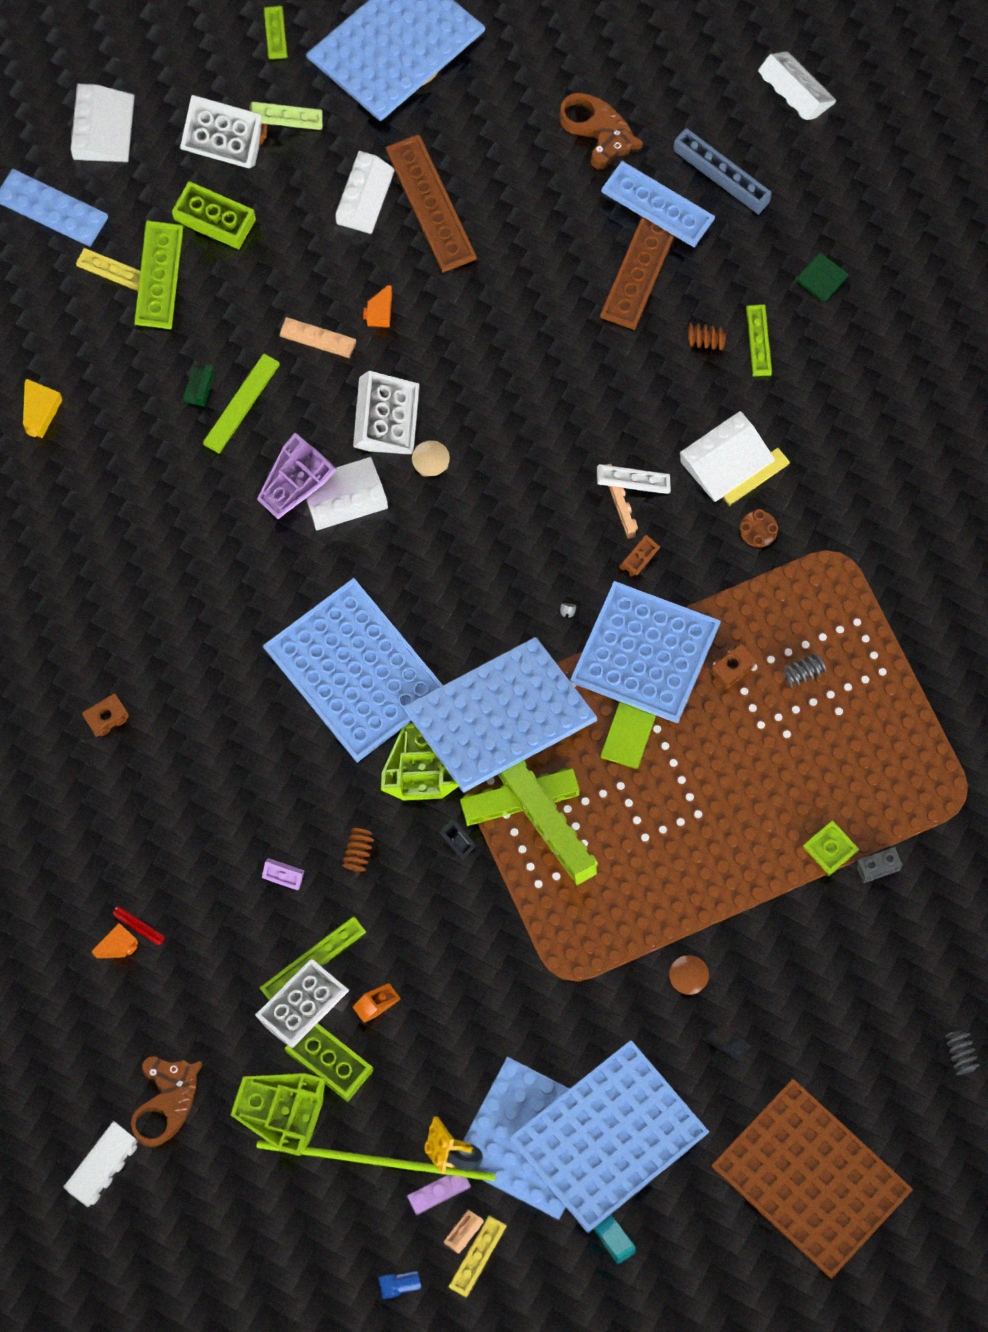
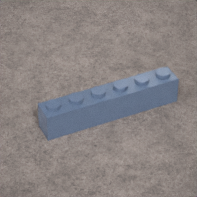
[674,128,771,214]

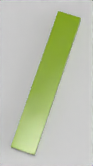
[203,354,280,454]
[260,916,366,1001]

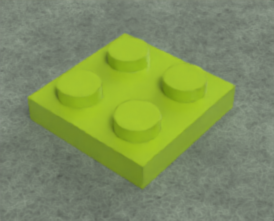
[803,820,859,876]

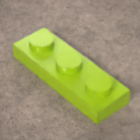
[264,6,287,59]

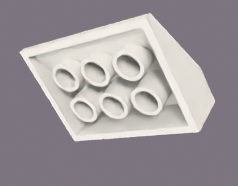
[71,84,134,162]
[180,95,262,168]
[353,371,419,454]
[680,411,775,502]
[305,457,388,531]
[256,959,349,1048]

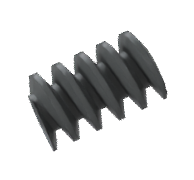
[784,653,827,689]
[945,1031,980,1075]

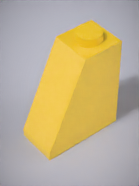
[23,379,62,438]

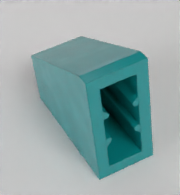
[594,1214,635,1265]

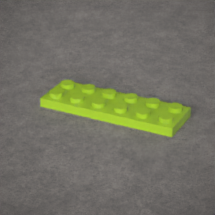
[134,221,183,329]

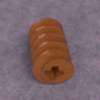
[688,322,727,350]
[343,828,374,871]

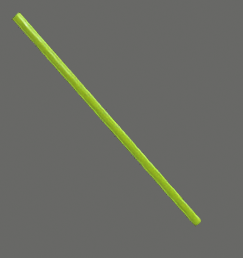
[257,1140,496,1181]

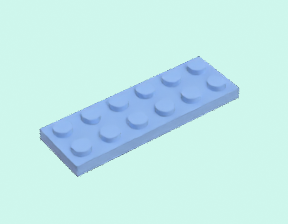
[602,161,715,247]
[0,169,108,247]

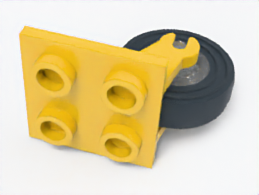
[425,1117,483,1174]

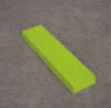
[746,304,772,376]

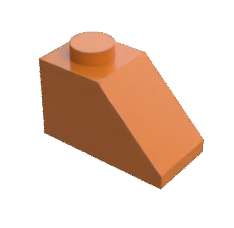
[363,286,392,327]
[91,923,138,958]
[353,983,401,1023]

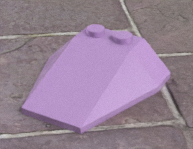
[257,433,337,519]

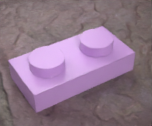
[262,858,304,890]

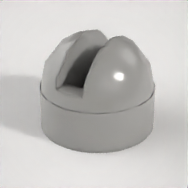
[560,603,576,618]

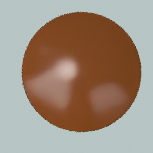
[740,509,778,547]
[669,955,709,994]

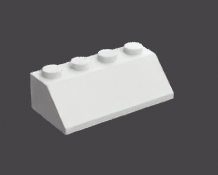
[758,52,836,120]
[336,151,395,234]
[64,1121,137,1207]

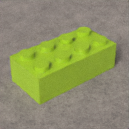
[172,181,256,249]
[285,1023,373,1102]

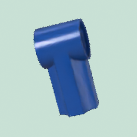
[379,1271,421,1299]

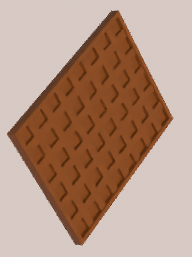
[711,1079,913,1279]

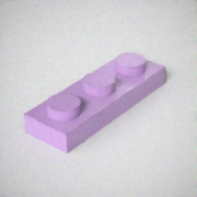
[407,1175,470,1215]

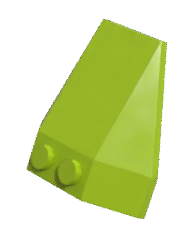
[381,723,458,800]
[231,1074,325,1156]

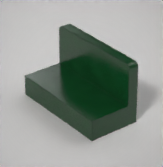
[183,365,215,407]

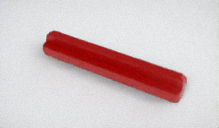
[113,906,165,945]

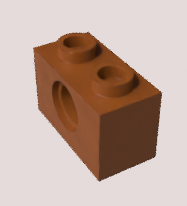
[711,644,756,690]
[82,693,129,737]

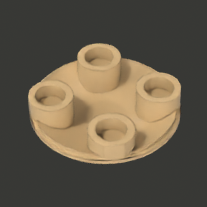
[412,441,450,477]

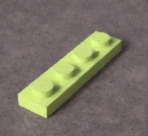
[250,102,322,130]

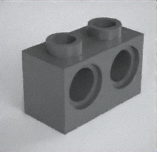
[856,847,902,883]

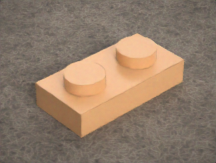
[444,1210,484,1253]

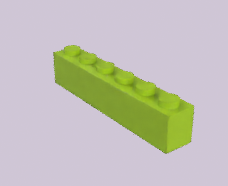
[460,768,579,826]

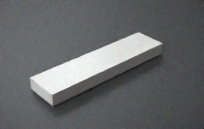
[597,464,671,494]

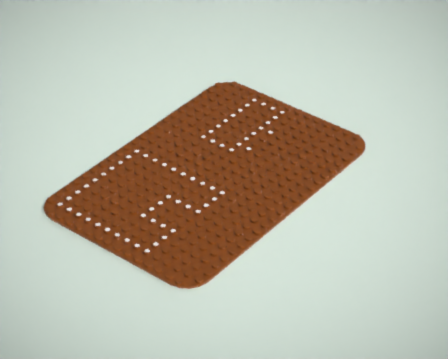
[464,550,968,982]

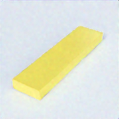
[76,248,141,291]
[723,448,789,506]
[449,1216,506,1298]

